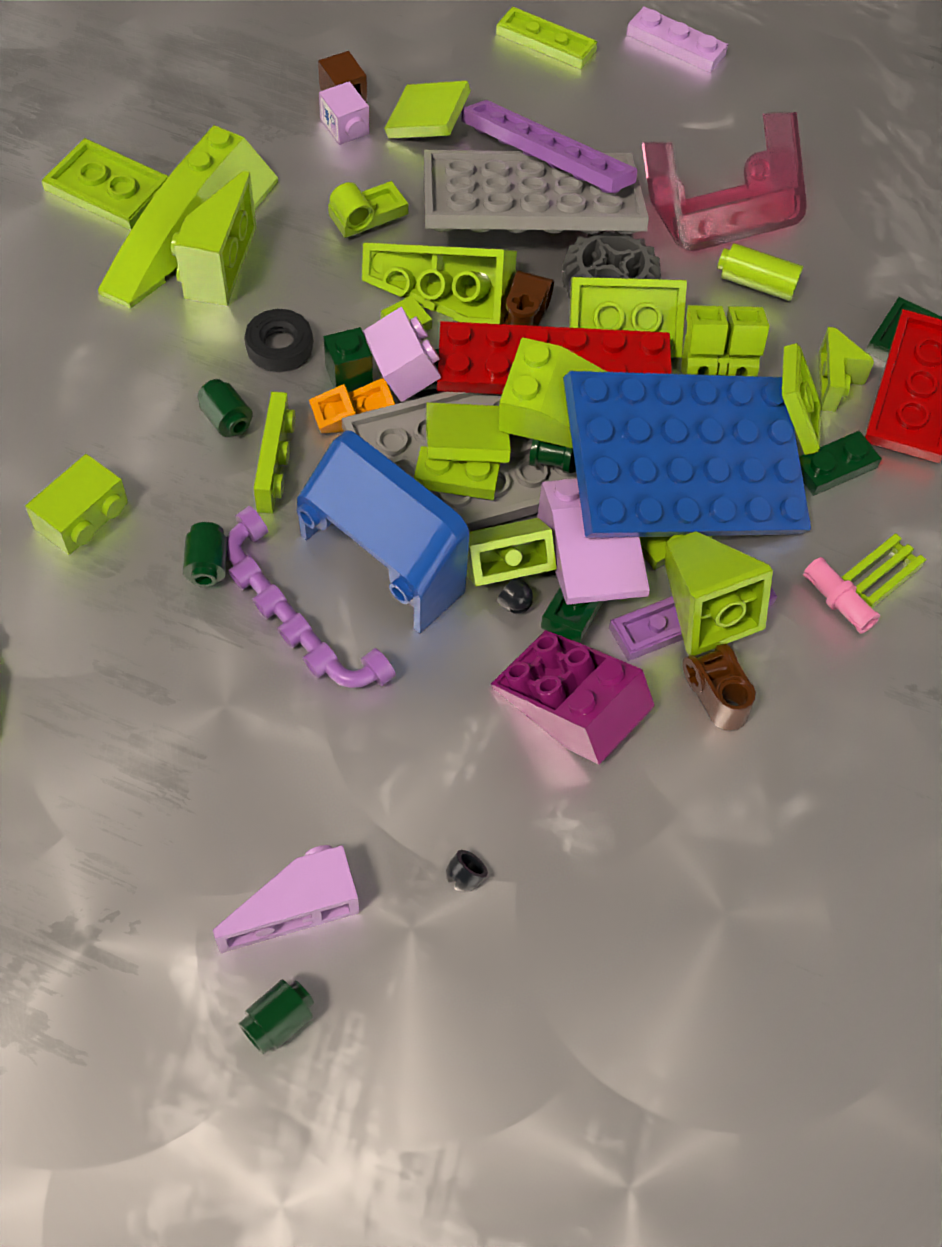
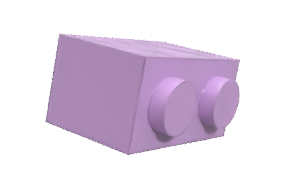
[362,306,441,402]

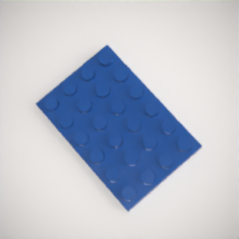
[563,371,811,538]

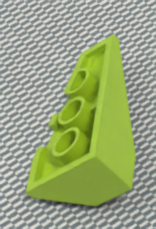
[362,243,517,324]

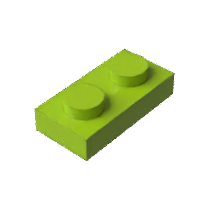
[414,446,500,500]

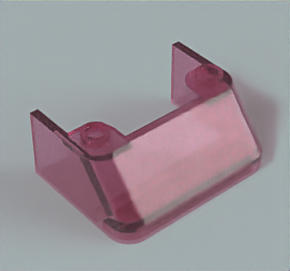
[642,112,807,251]

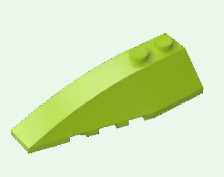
[98,125,278,308]

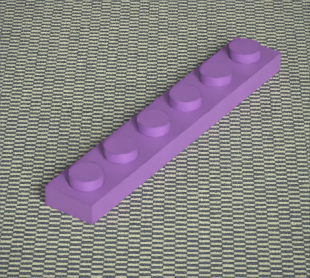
[461,100,637,193]

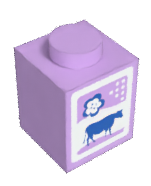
[319,81,370,145]

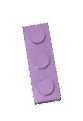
[626,7,728,73]

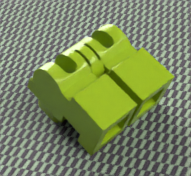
[681,305,770,376]

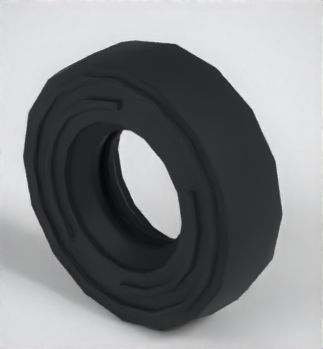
[244,308,314,372]

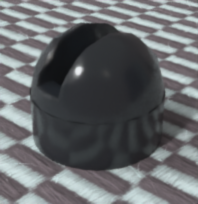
[497,577,533,614]
[446,850,488,892]

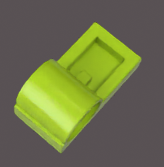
[328,181,409,238]

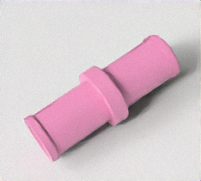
[803,557,880,634]

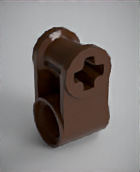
[504,270,554,326]
[683,643,756,731]

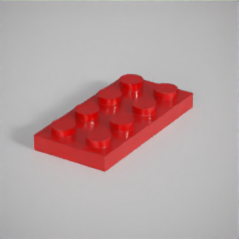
[864,309,942,464]

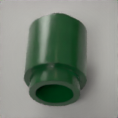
[197,379,253,437]
[183,522,227,587]
[238,979,314,1055]

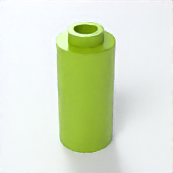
[717,243,804,302]

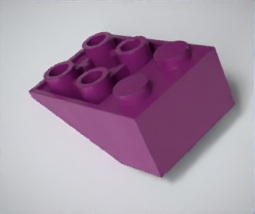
[491,630,655,765]

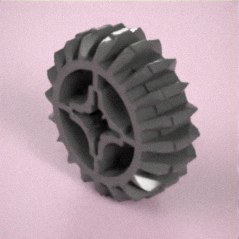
[562,231,661,298]

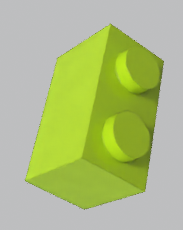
[25,454,128,555]
[467,518,557,586]

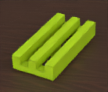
[841,533,927,608]

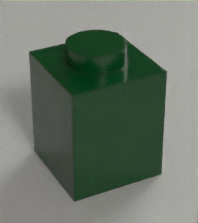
[323,327,373,392]

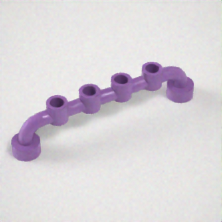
[227,506,396,688]

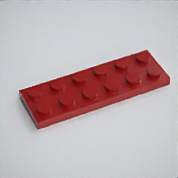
[437,321,672,394]

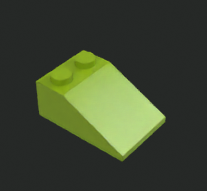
[171,171,257,306]
[499,337,607,448]

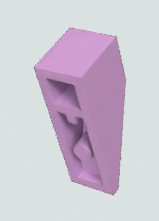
[213,845,359,954]

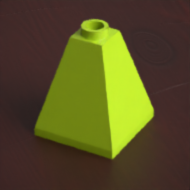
[665,531,773,656]

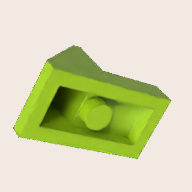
[819,327,874,412]

